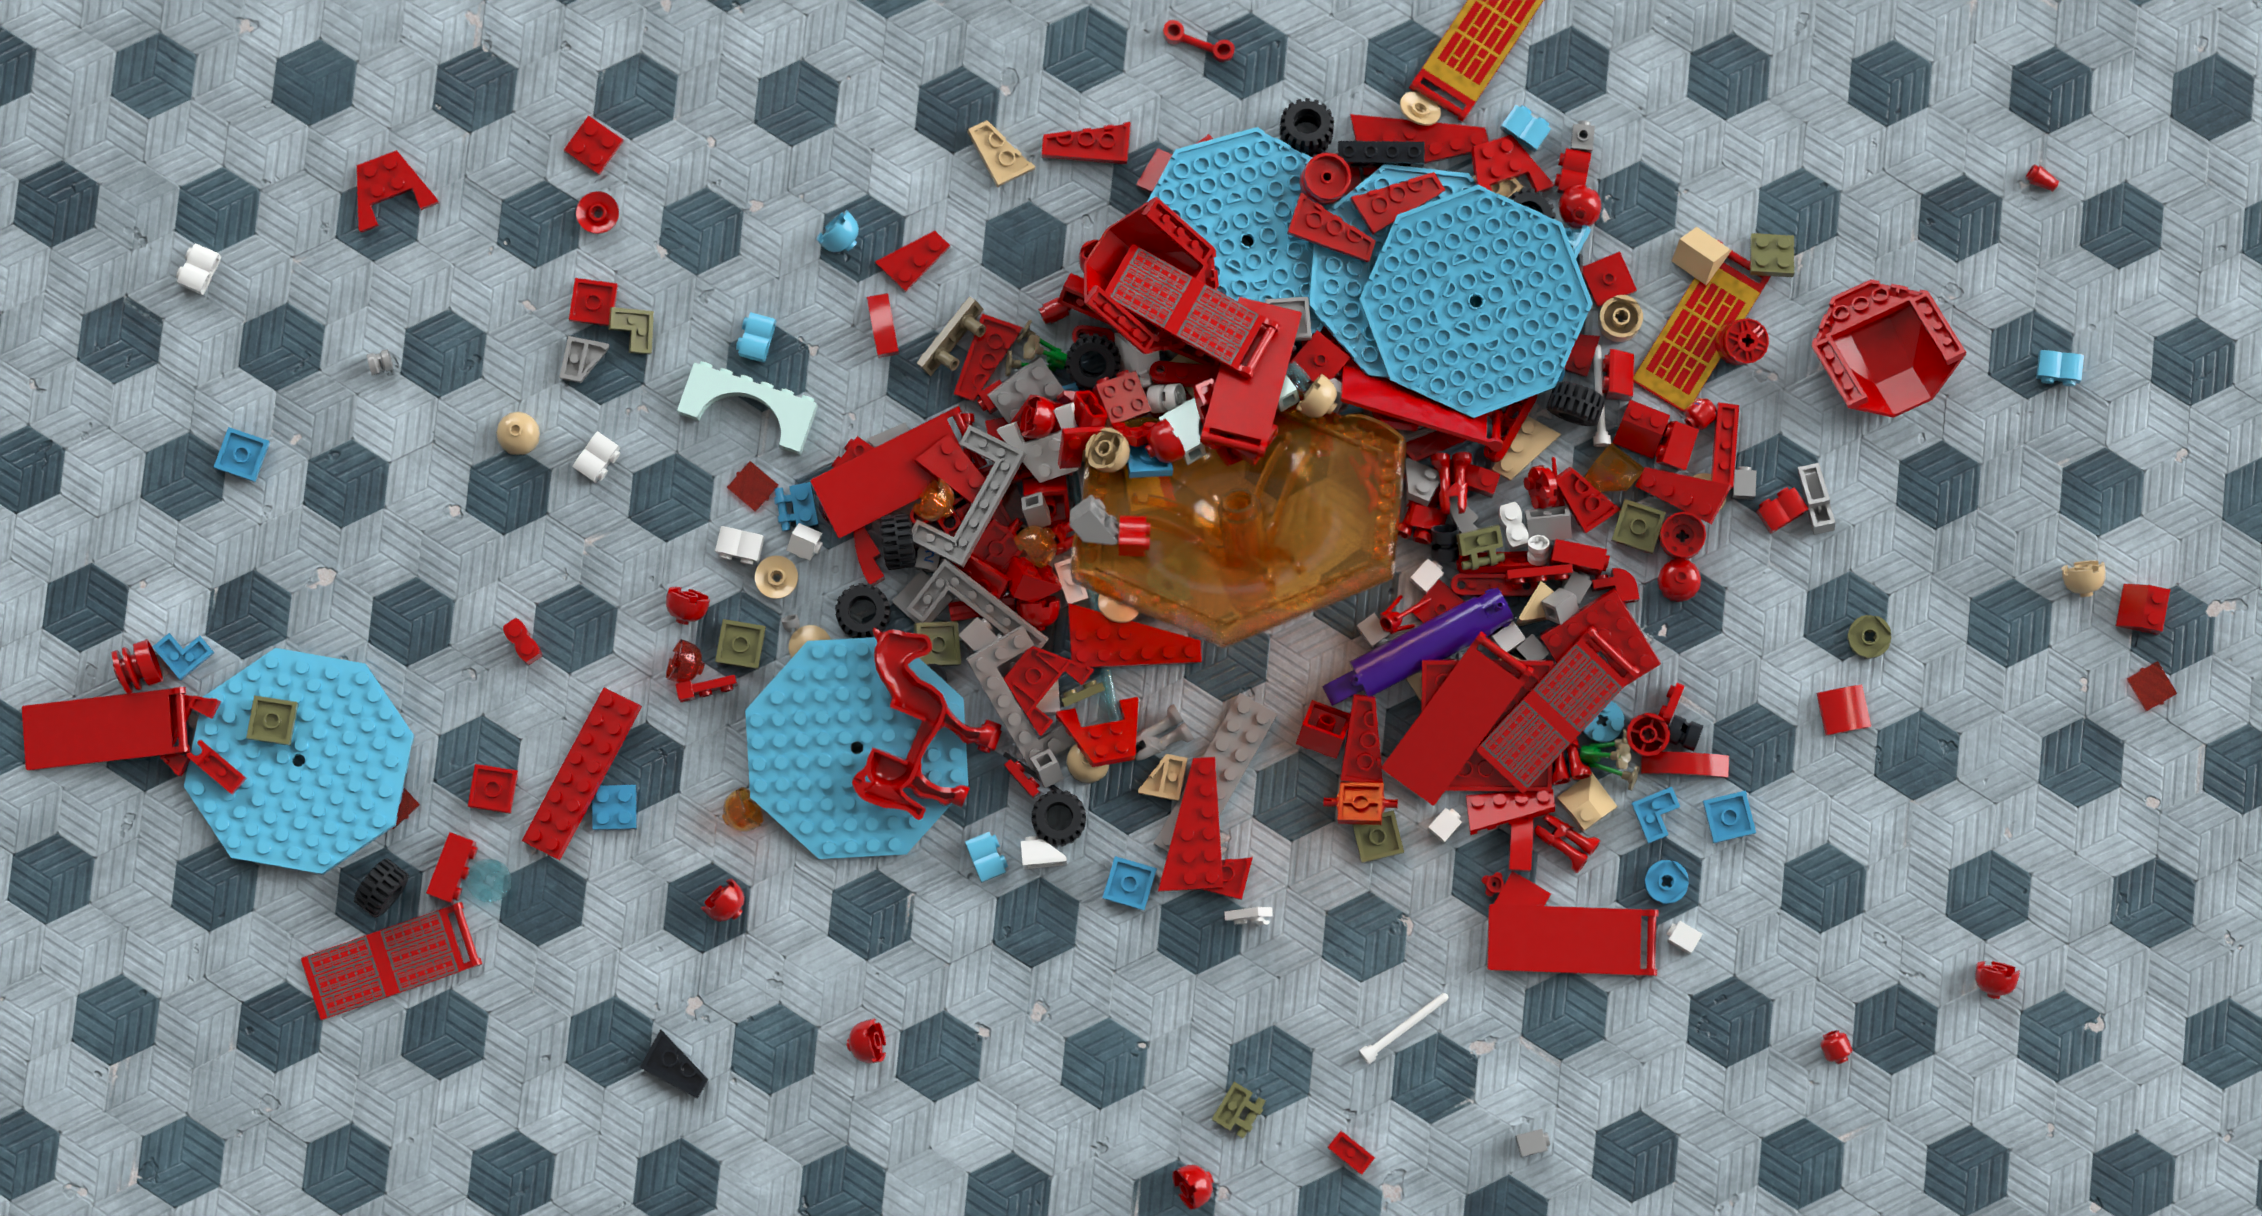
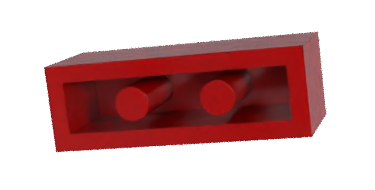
[426,832,478,904]

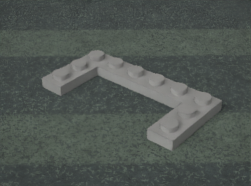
[912,425,1026,568]
[906,559,1049,678]
[966,625,1076,769]

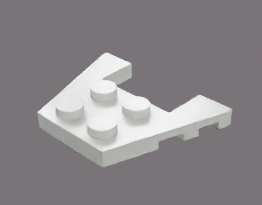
[997,402,1079,483]

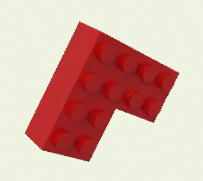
[1540,588,1661,686]

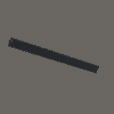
[1003,752,1062,791]

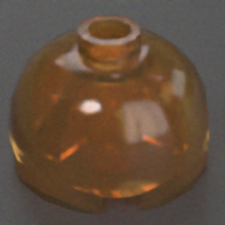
[913,478,954,521]
[1014,525,1057,568]
[722,787,764,832]

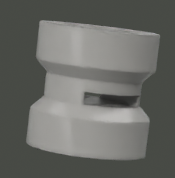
[367,349,393,375]

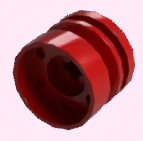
[1715,318,1769,365]
[1659,512,1706,559]
[111,639,163,694]

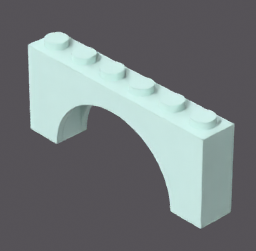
[677,361,818,455]
[1159,375,1300,465]

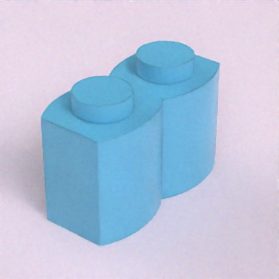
[1500,105,1551,152]
[736,312,776,363]
[2036,350,2084,386]
[965,832,1008,883]

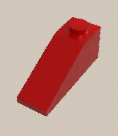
[1434,459,1501,498]

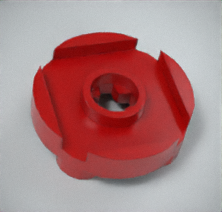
[1523,465,1557,509]

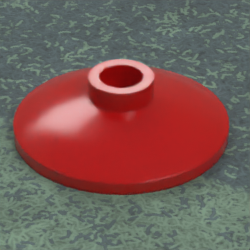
[576,191,619,234]

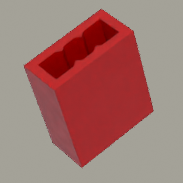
[1549,539,1610,576]

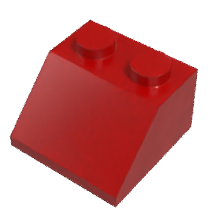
[1612,400,1670,459]
[1022,475,1070,530]
[2115,584,2171,635]
[1296,700,1350,759]

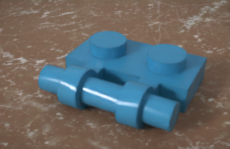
[774,482,819,532]

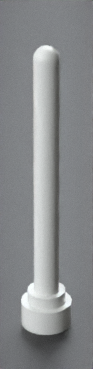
[1593,344,1611,447]
[1358,993,1448,1064]

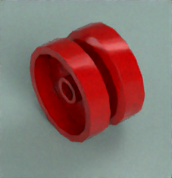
[1300,152,1351,206]

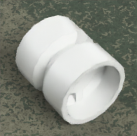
[1147,383,1186,413]

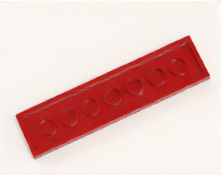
[522,687,642,861]

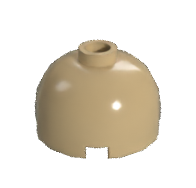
[1296,374,1337,418]
[496,412,540,455]
[1085,428,1130,473]
[2061,560,2106,597]
[1067,743,1109,784]

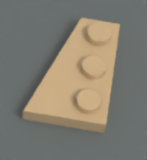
[967,120,1036,187]
[1492,416,1561,481]

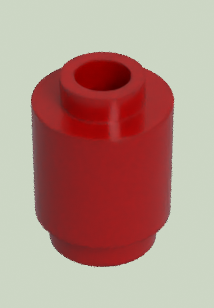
[1038,297,1072,324]
[975,720,1002,754]

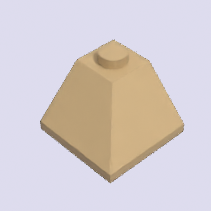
[1516,582,1554,626]
[1556,773,1618,833]

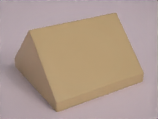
[1672,227,1732,285]

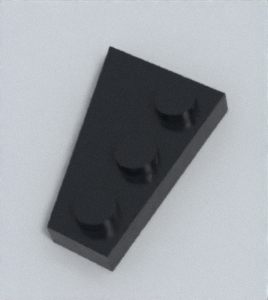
[640,1029,709,1099]

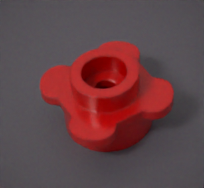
[1482,872,1504,896]

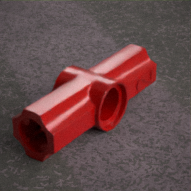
[948,593,1016,622]

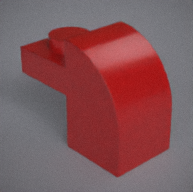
[1591,568,1640,604]

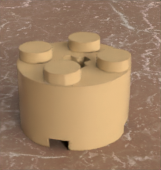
[1598,295,1643,342]

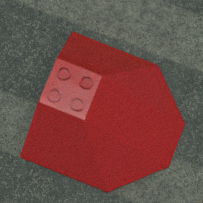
[1084,197,1219,354]
[1811,279,1967,418]

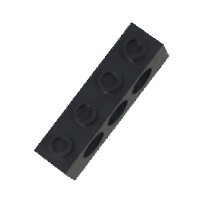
[1337,141,1425,168]

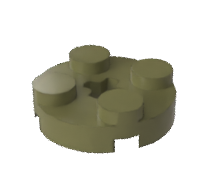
[1847,615,1891,659]

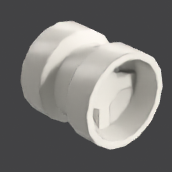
[1527,535,1550,566]

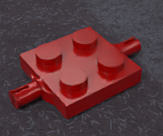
[971,517,1027,574]
[1323,782,1398,825]

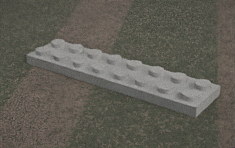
[1154,693,1278,852]

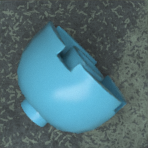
[816,210,859,252]

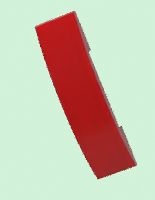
[1193,378,1243,467]
[1641,751,1729,778]

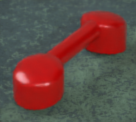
[1163,20,1235,62]

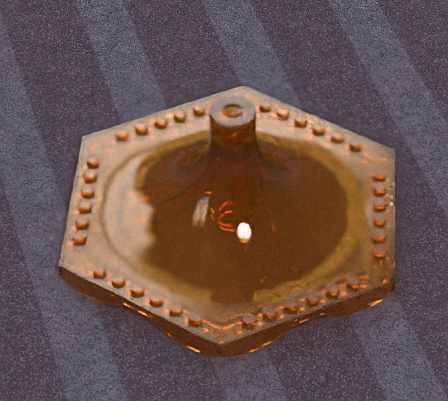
[1071,388,1406,648]

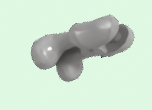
[1135,704,1194,761]

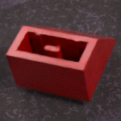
[1602,349,1634,400]
[1005,557,1062,603]

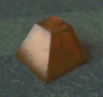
[1584,443,1644,492]

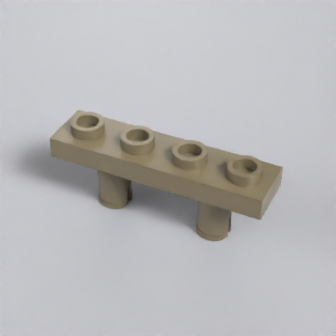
[917,296,986,376]

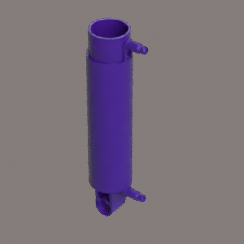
[1322,588,1514,706]

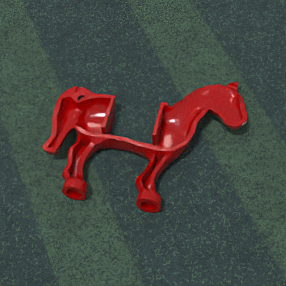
[852,628,995,820]

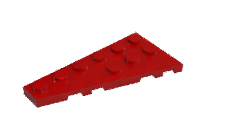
[1350,114,1489,177]
[1068,603,1202,668]
[1158,757,1223,892]

